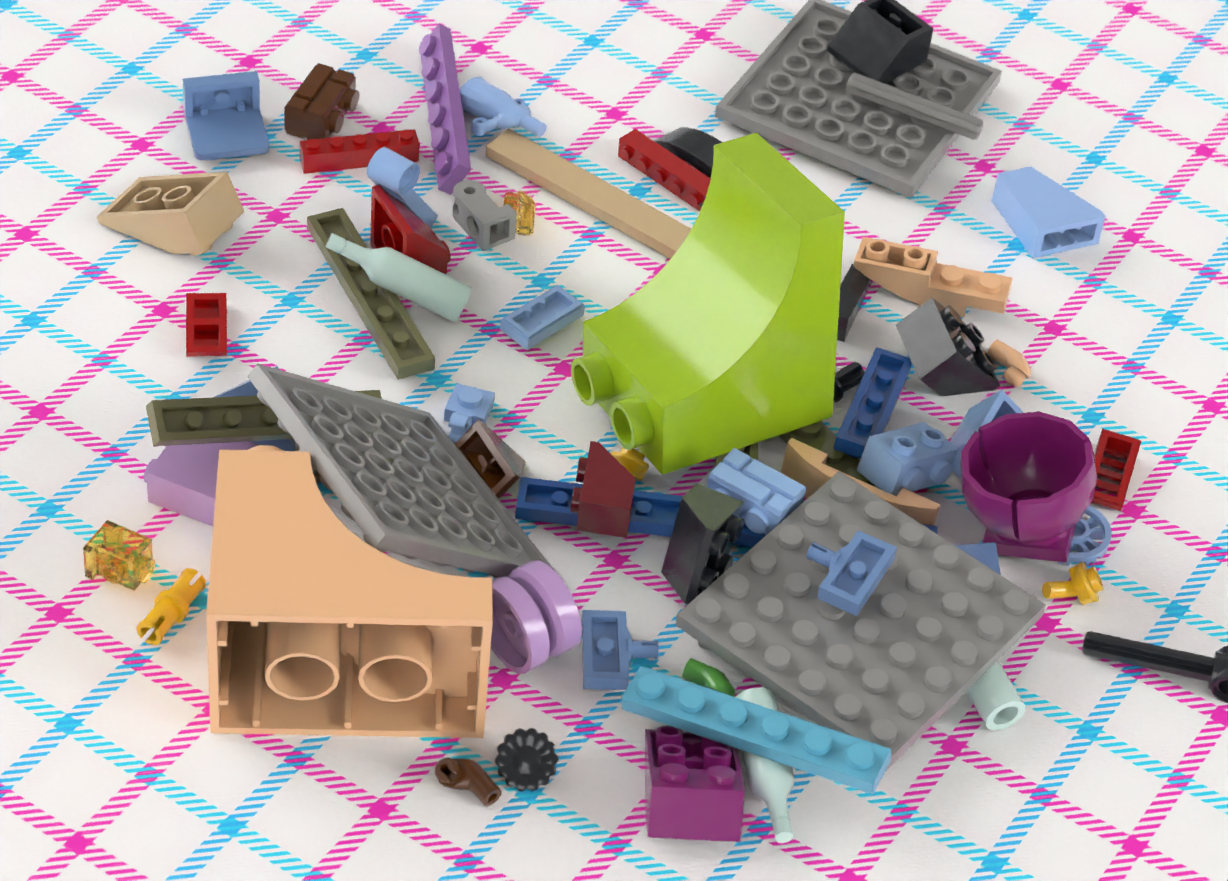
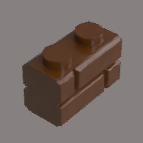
[284,63,359,140]

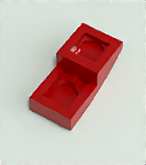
[186,293,227,357]

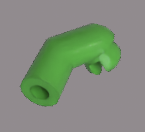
[682,658,735,697]

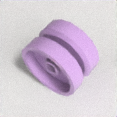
[491,560,582,674]

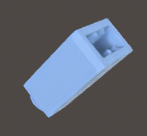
[992,166,1106,259]

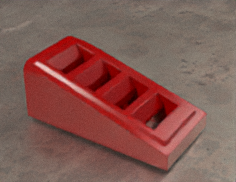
[1092,428,1142,511]

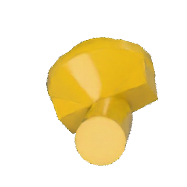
[611,447,650,481]
[1042,561,1104,605]

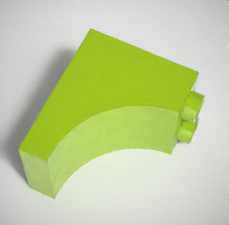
[571,132,845,475]

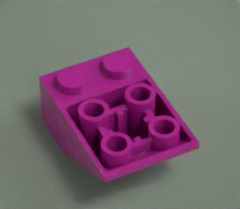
[645,726,745,842]

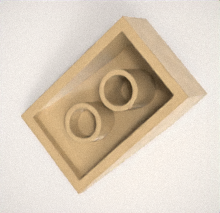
[96,172,245,256]

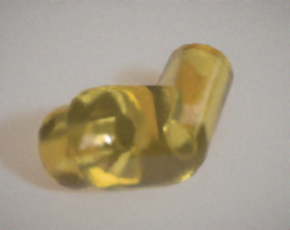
[503,190,536,236]

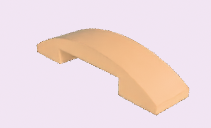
[781,438,941,525]

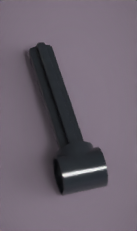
[1082,631,1228,703]

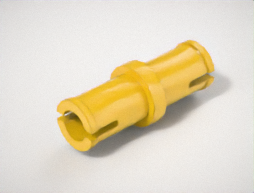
[136,568,206,645]

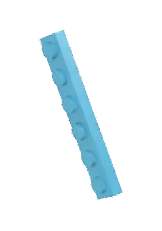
[621,666,891,795]

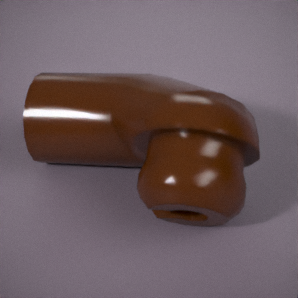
[434,757,502,806]

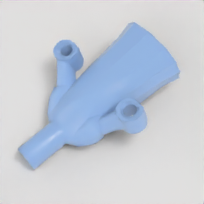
[460,76,547,137]

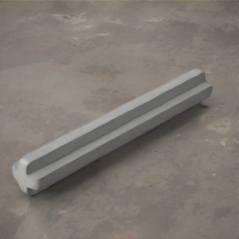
[846,73,984,140]

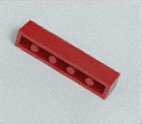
[299,129,420,174]
[618,129,711,211]

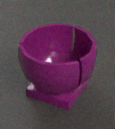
[960,411,1097,562]

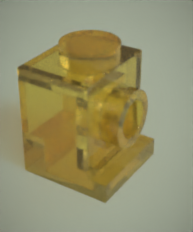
[83,520,155,591]

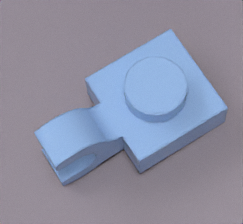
[444,383,495,444]

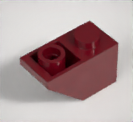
[570,441,636,538]

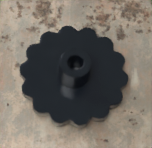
[495,728,559,791]

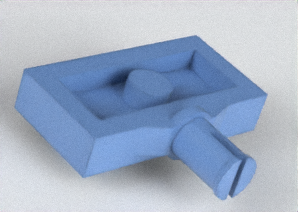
[806,530,897,616]
[581,610,659,690]

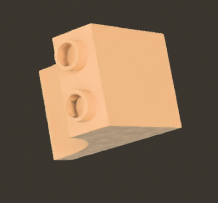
[207,445,493,738]

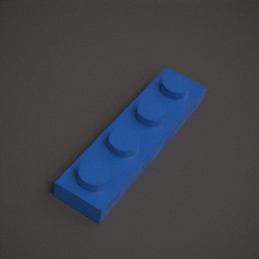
[833,347,912,458]

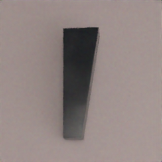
[837,264,873,342]

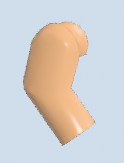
[988,339,1031,387]

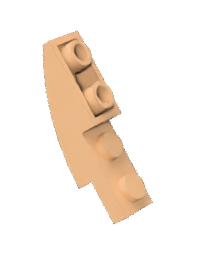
[854,237,1013,318]

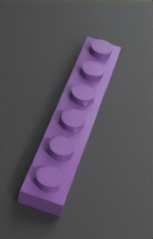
[419,23,471,195]

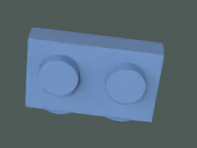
[182,71,269,160]

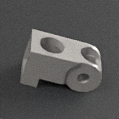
[452,180,517,251]

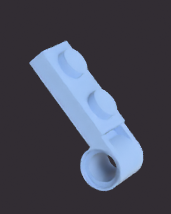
[367,147,438,227]

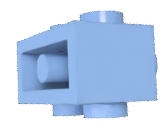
[857,422,958,496]

